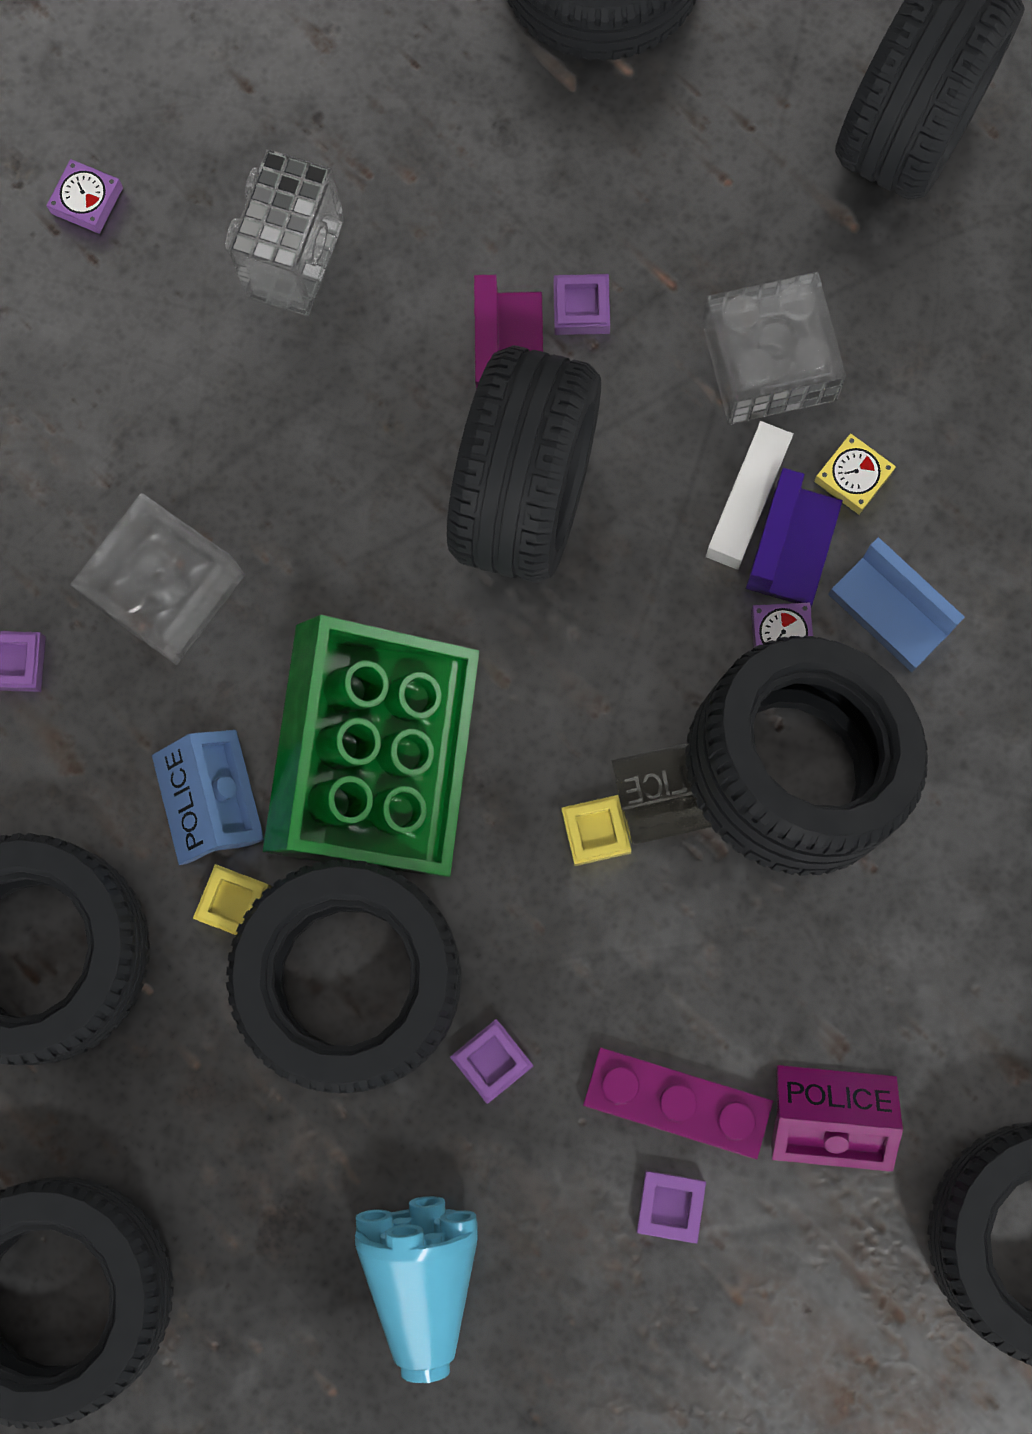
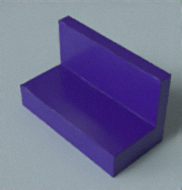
[745,468,843,607]

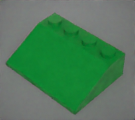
[263,615,480,877]

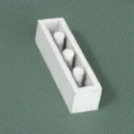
[706,421,794,570]

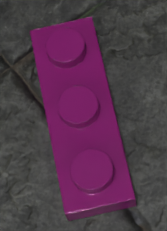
[583,1047,773,1160]

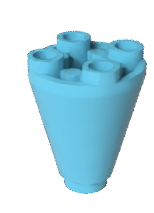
[355,1196,478,1383]

